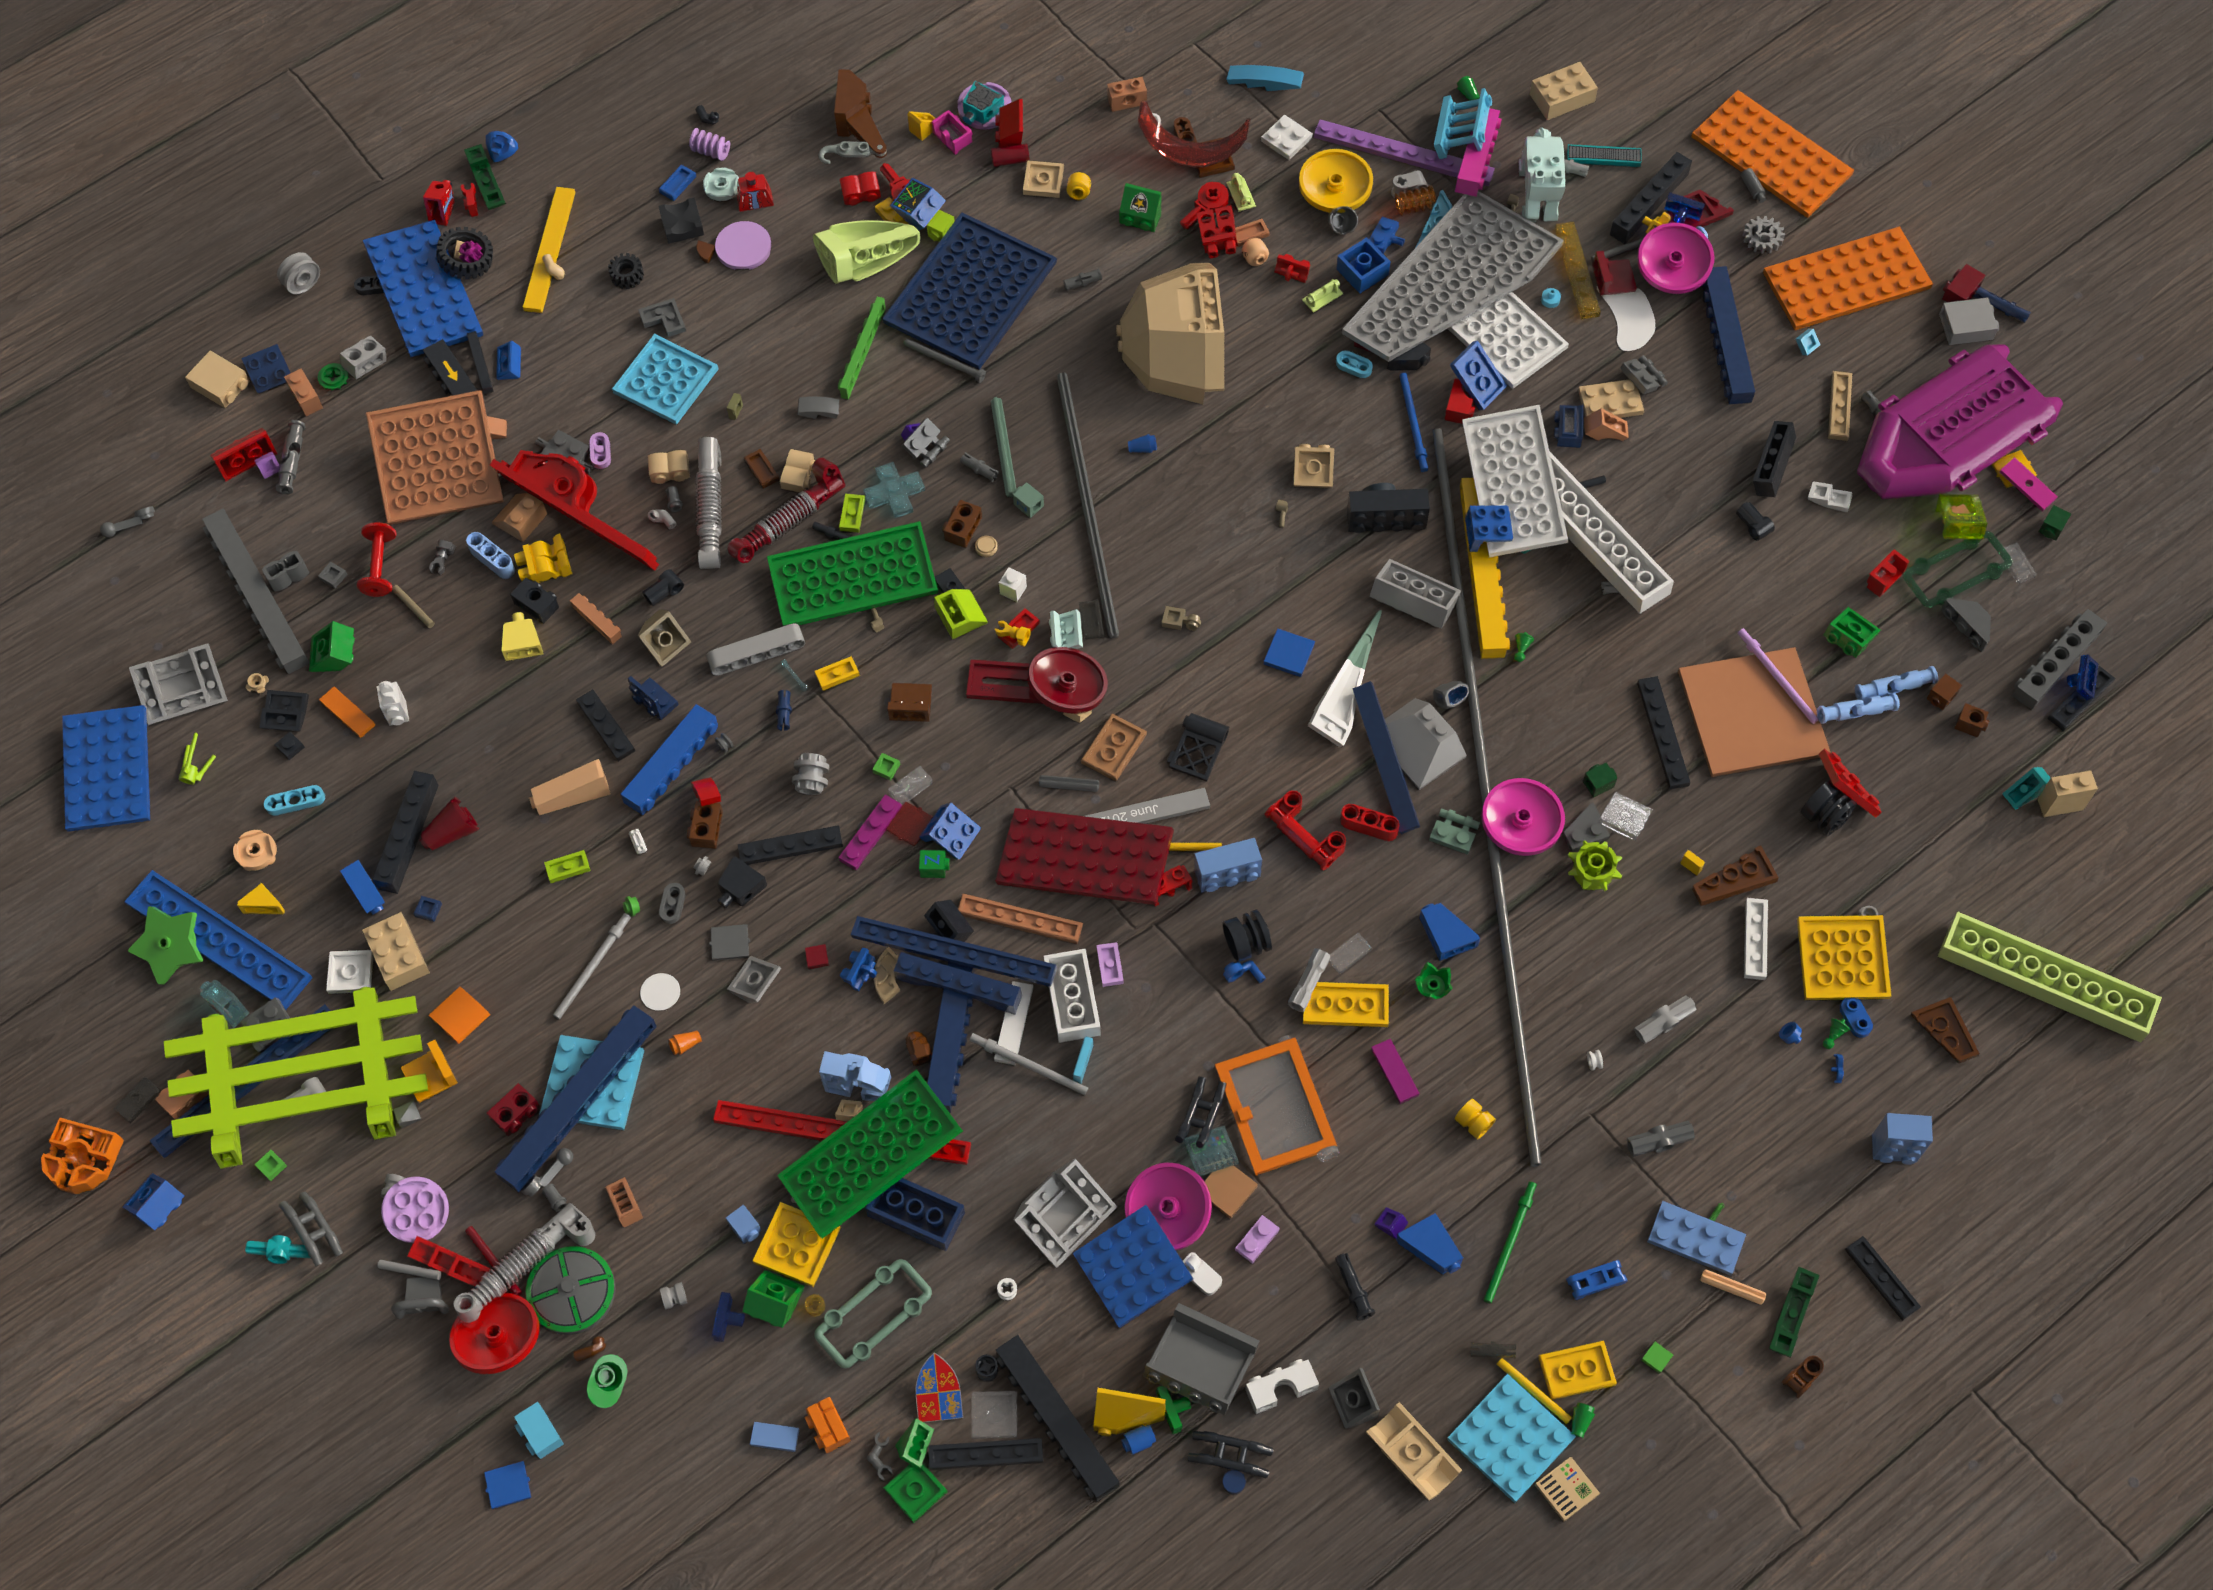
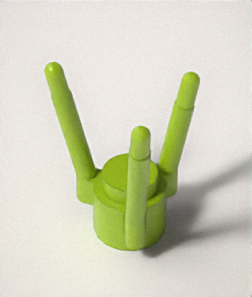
[178,733,216,785]

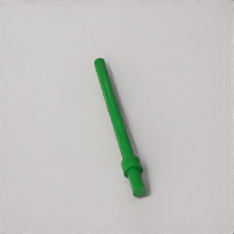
[1484,1181,1537,1304]

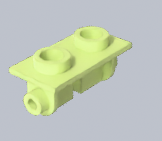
[1227,173,1256,212]
[1302,279,1343,313]

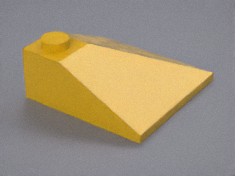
[1094,1388,1166,1436]

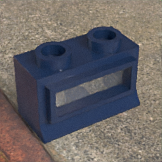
[1554,405,1583,448]

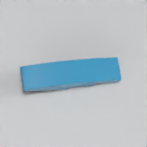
[1227,65,1304,91]

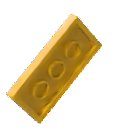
[1303,982,1389,1027]

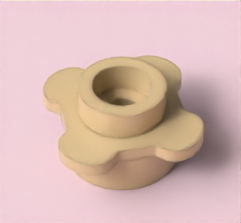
[246,673,269,694]

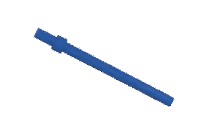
[1399,373,1428,472]

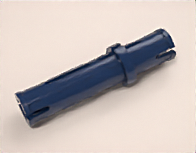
[1974,287,2031,323]

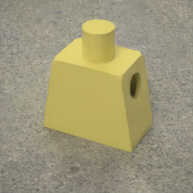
[502,612,543,661]

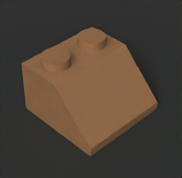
[492,493,547,542]

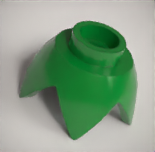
[1415,962,1452,999]

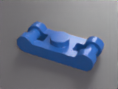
[1566,1260,1628,1300]

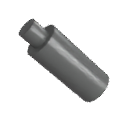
[1740,168,1766,203]

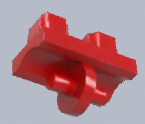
[1274,254,1310,283]

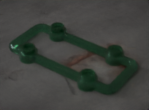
[1903,530,2013,607]

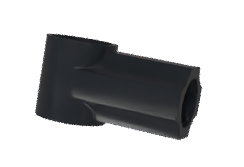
[1736,502,1775,541]
[642,569,684,606]

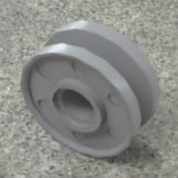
[277,252,320,294]

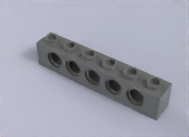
[2012,609,2107,710]

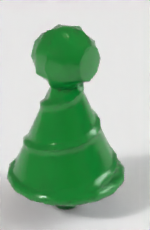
[1514,632,1534,662]
[1823,1018,1850,1050]

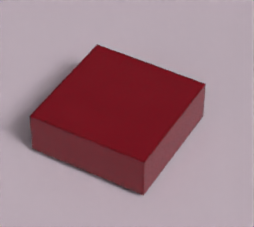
[805,944,829,969]

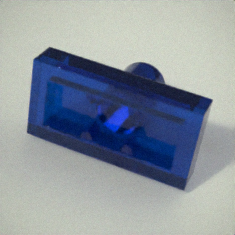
[1664,192,1705,223]
[2067,654,2099,700]
[712,1292,745,1342]

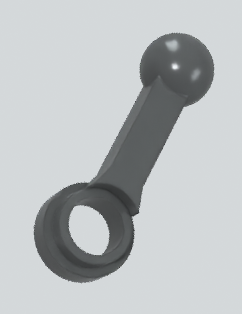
[100,506,155,538]
[520,1148,573,1197]

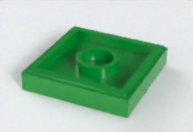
[883,1463,948,1523]

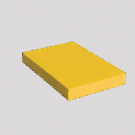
[1539,1341,1617,1400]

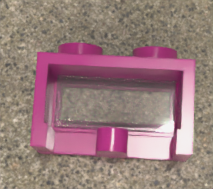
[932,110,973,155]

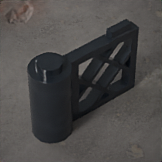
[1167,713,1230,782]

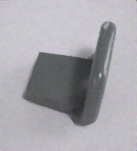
[391,1277,449,1319]

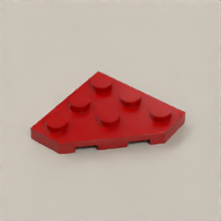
[1819,748,1882,818]

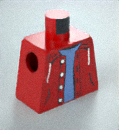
[737,172,774,212]
[423,180,455,226]

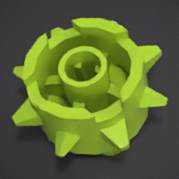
[1568,841,1622,891]

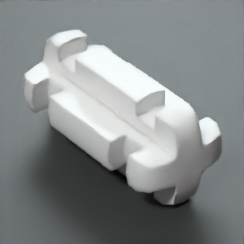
[629,829,647,854]

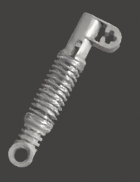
[696,437,722,569]
[454,1203,595,1323]

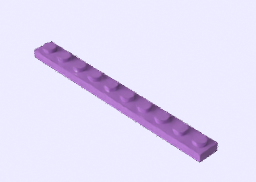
[1314,119,1495,186]

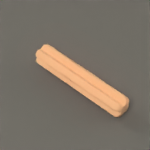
[1701,1270,1766,1305]

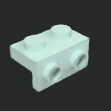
[1049,609,1083,649]

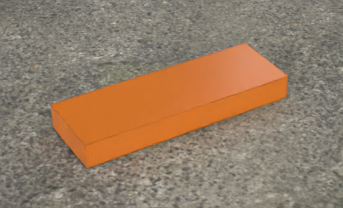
[319,687,375,738]

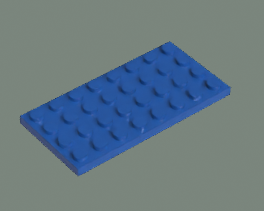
[363,220,483,357]

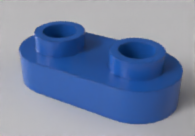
[1840,998,1873,1038]

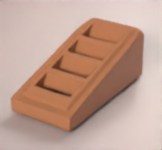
[605,1177,643,1227]

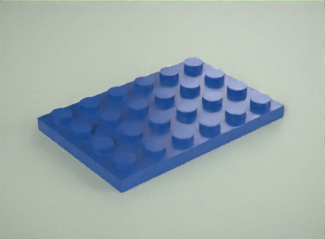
[62,705,150,831]

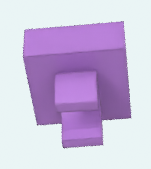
[254,452,280,479]

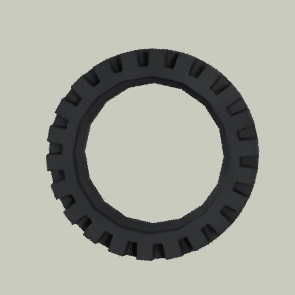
[436,227,493,279]

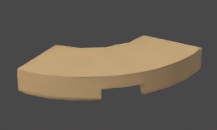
[874,947,900,1004]

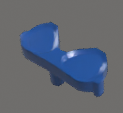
[1831,1054,1844,1083]

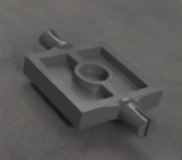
[535,430,593,473]

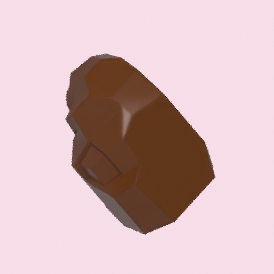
[906,1031,932,1066]

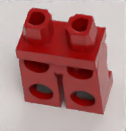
[1196,205,1238,259]

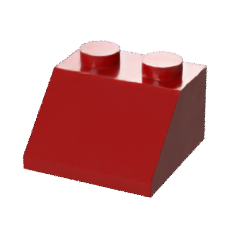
[995,99,1023,147]

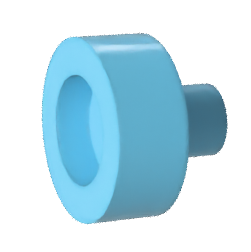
[1541,288,1561,308]

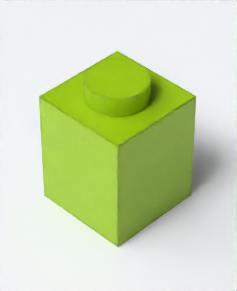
[927,210,955,242]

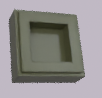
[727,393,743,420]

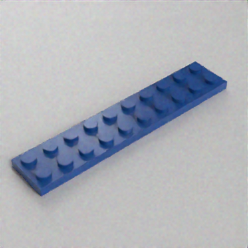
[125,870,313,1010]

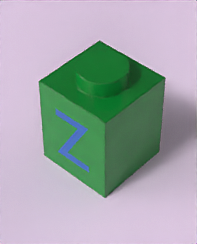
[919,850,950,878]

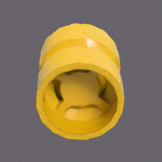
[1455,1099,1496,1140]

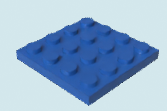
[1073,1205,1194,1328]

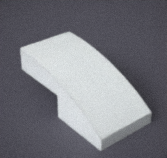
[1808,482,1852,512]

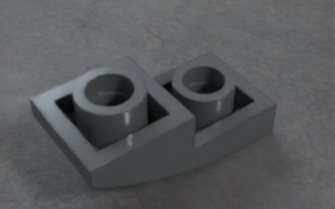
[797,396,839,419]

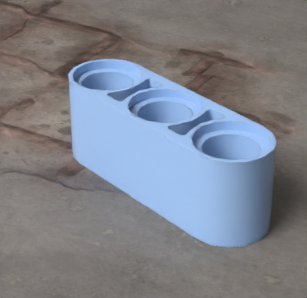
[466,532,515,579]

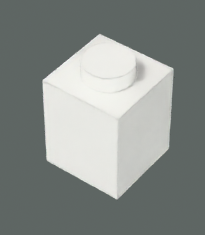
[999,567,1027,602]

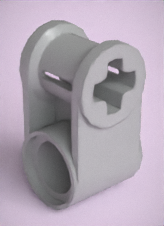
[1391,171,1428,200]

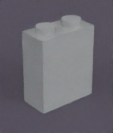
[1939,298,1999,345]

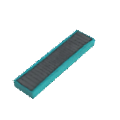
[1567,144,1641,167]

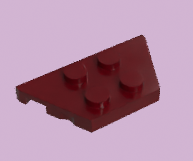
[1667,190,1734,228]

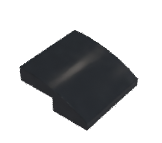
[259,690,309,732]

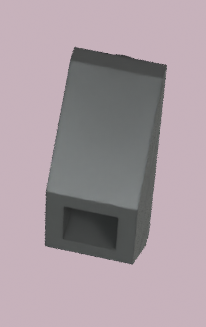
[1941,598,1991,652]

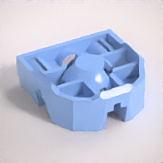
[819,1051,891,1101]

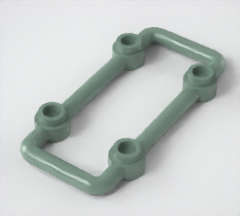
[814,1259,932,1368]

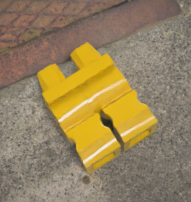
[514,533,572,583]

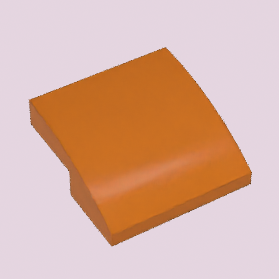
[429,987,490,1044]

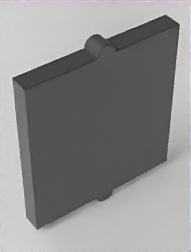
[709,924,751,961]

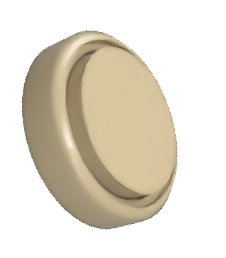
[975,536,997,557]

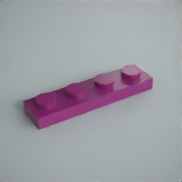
[839,795,903,870]

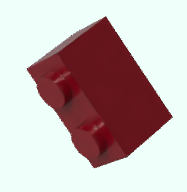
[1942,264,1986,302]

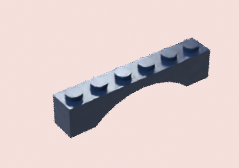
[894,952,1022,1015]

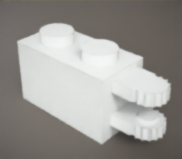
[377,681,409,726]

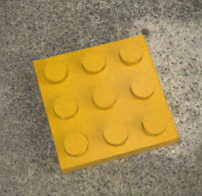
[753,1202,841,1287]

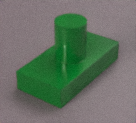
[1156,1386,1191,1435]

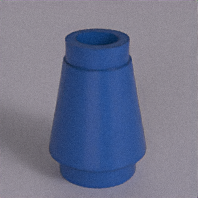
[1128,434,1157,453]

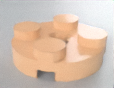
[233,830,277,871]

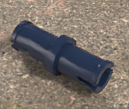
[776,690,792,731]

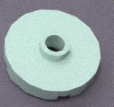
[703,168,739,201]

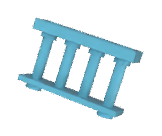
[1434,88,1492,159]

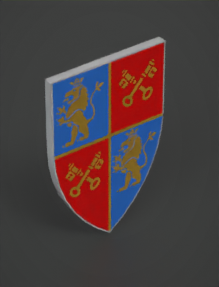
[916,1353,963,1422]

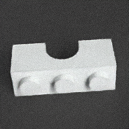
[1245,1359,1319,1414]

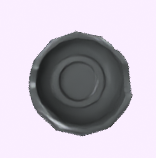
[1328,206,1358,235]

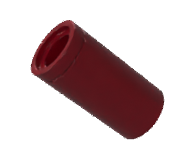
[991,144,1030,167]

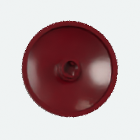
[1027,647,1108,714]

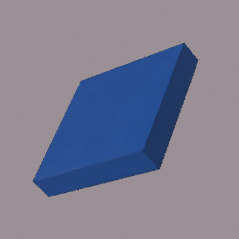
[1264,629,1315,677]

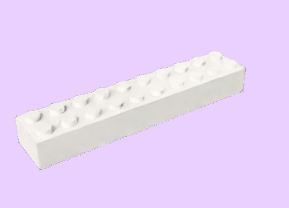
[1549,451,1674,614]

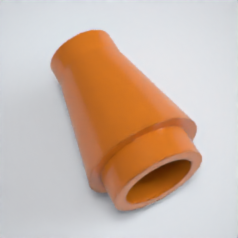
[668,1030,702,1055]

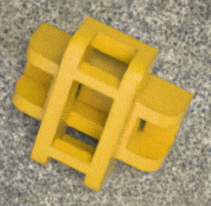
[1642,212,1671,234]

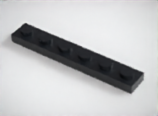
[1637,676,1691,790]

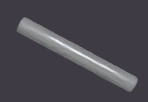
[378,1260,442,1280]

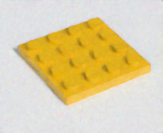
[1797,915,1891,1000]

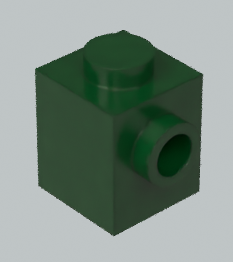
[2038,505,2071,541]
[1583,762,1617,798]

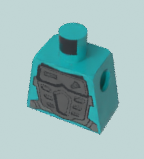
[963,81,1004,125]

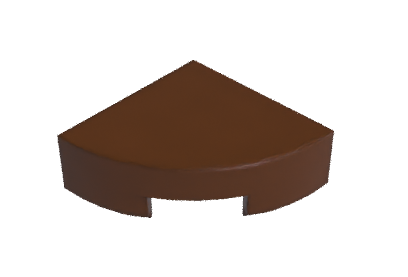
[697,240,716,263]

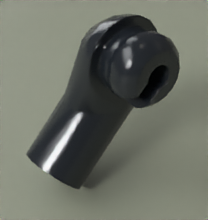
[695,105,719,125]

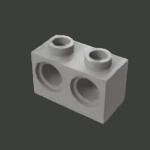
[340,335,386,379]

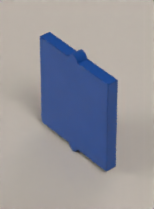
[484,1461,531,1509]

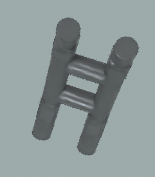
[279,1192,343,1266]

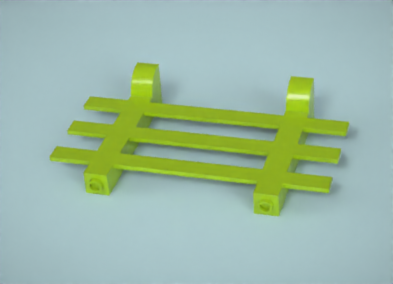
[164,987,428,1169]

